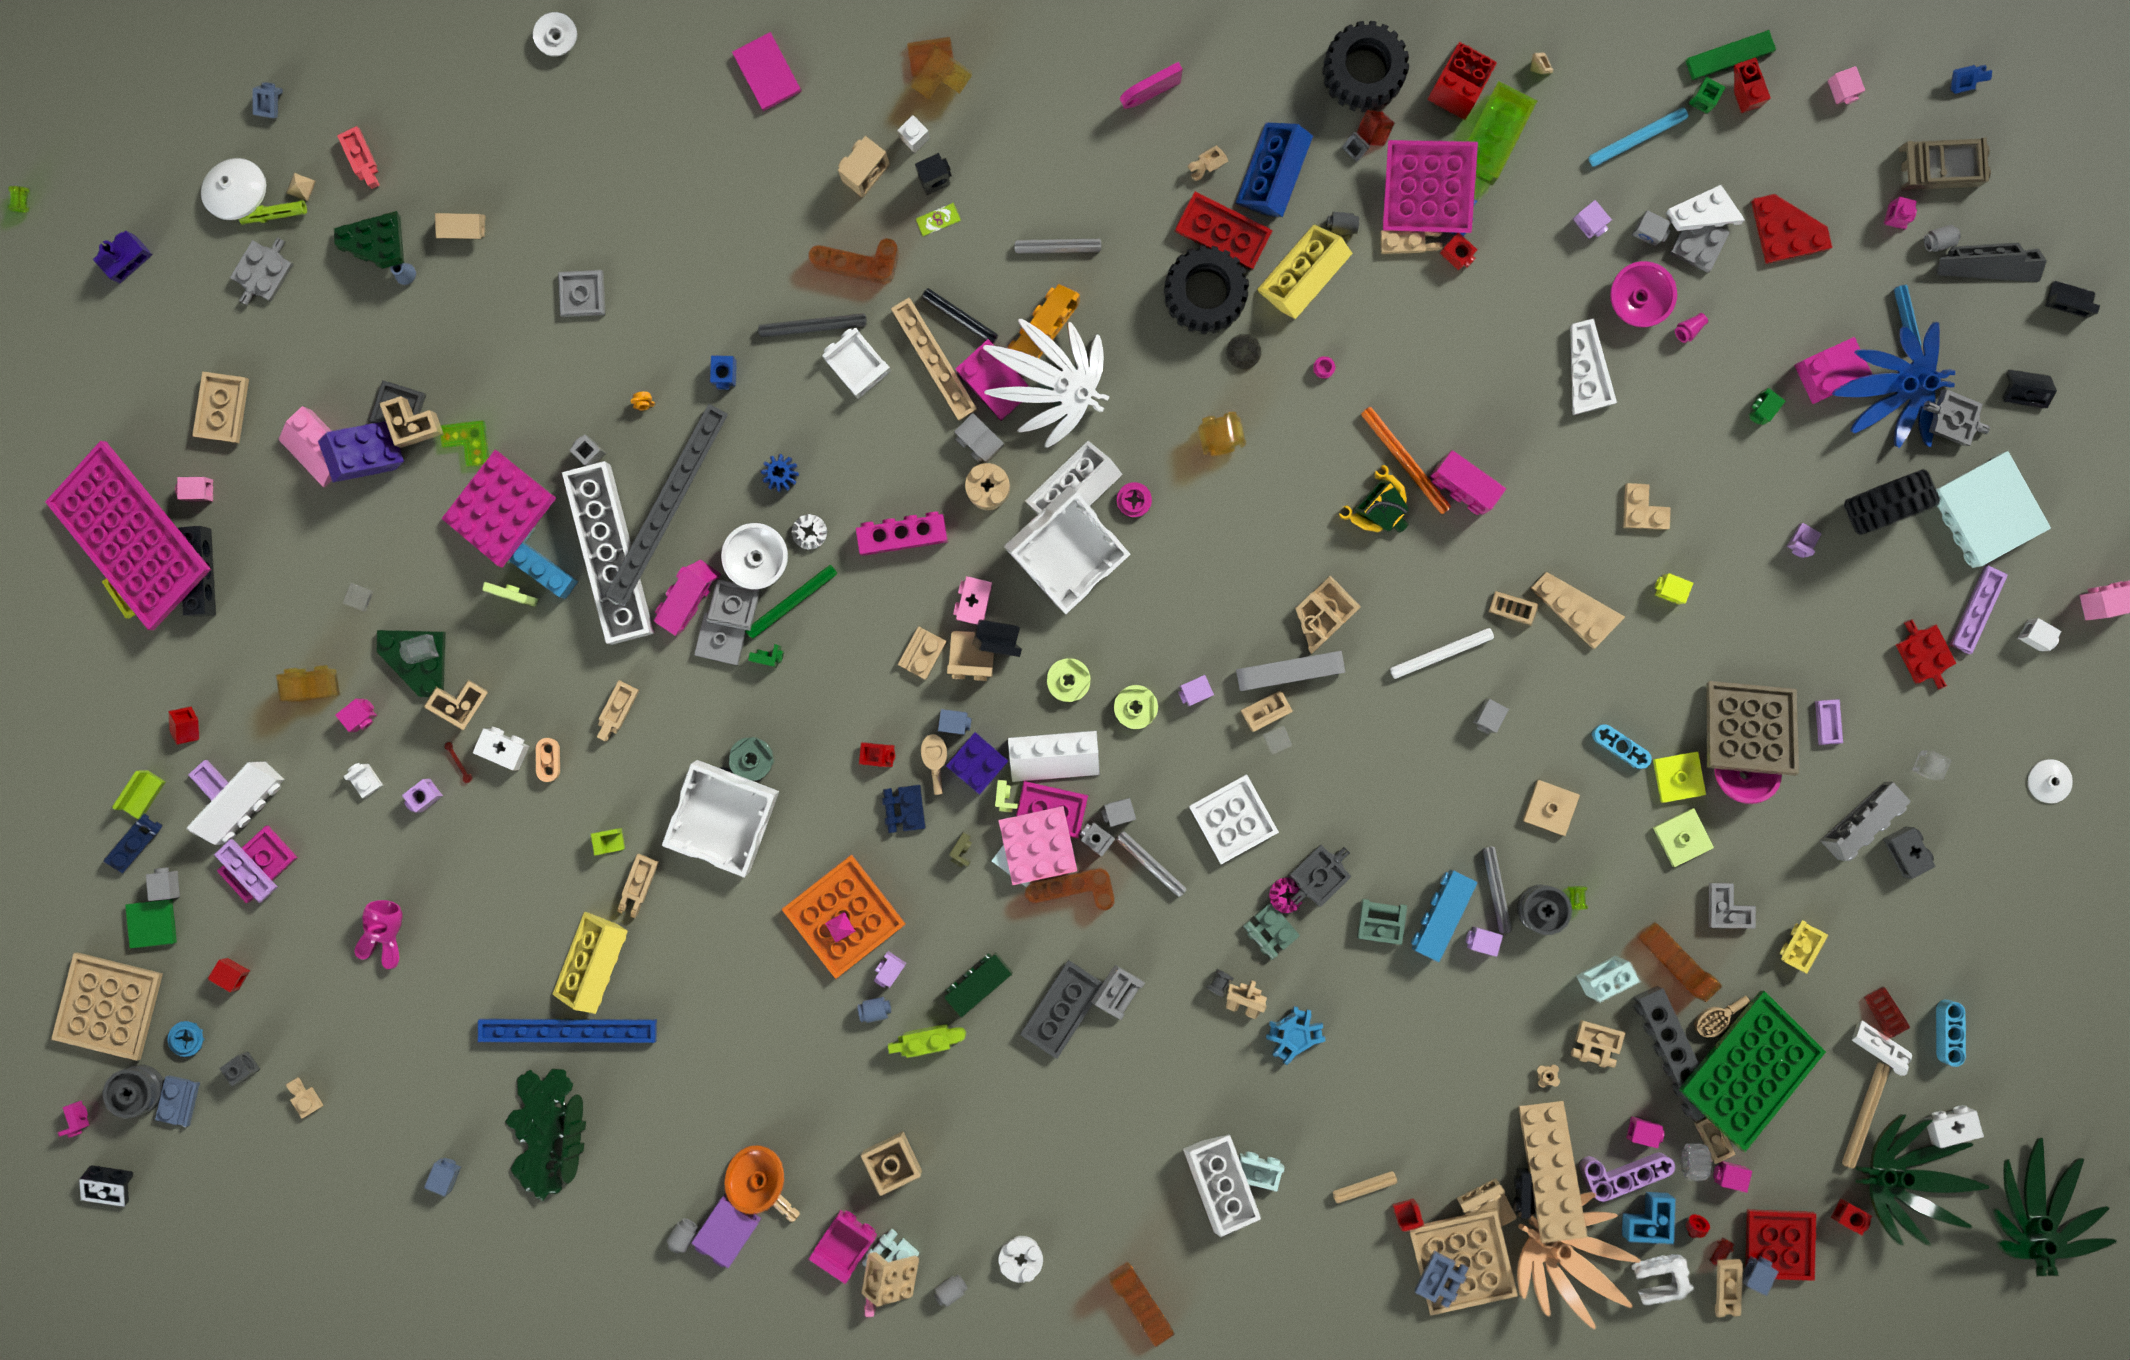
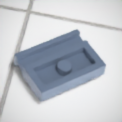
[155,1075,200,1127]

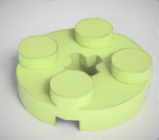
[1047,658,1090,702]
[1114,685,1158,729]

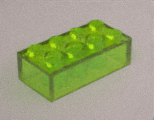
[1466,81,1537,186]

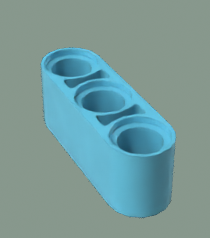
[1936,999,1966,1067]

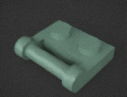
[1357,899,1407,945]

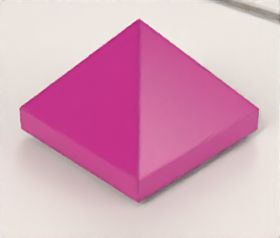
[825,912,855,942]

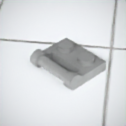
[1091,965,1145,1020]

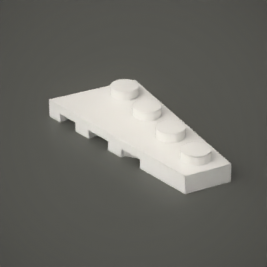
[1570,319,1617,415]

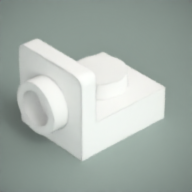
[343,763,383,798]

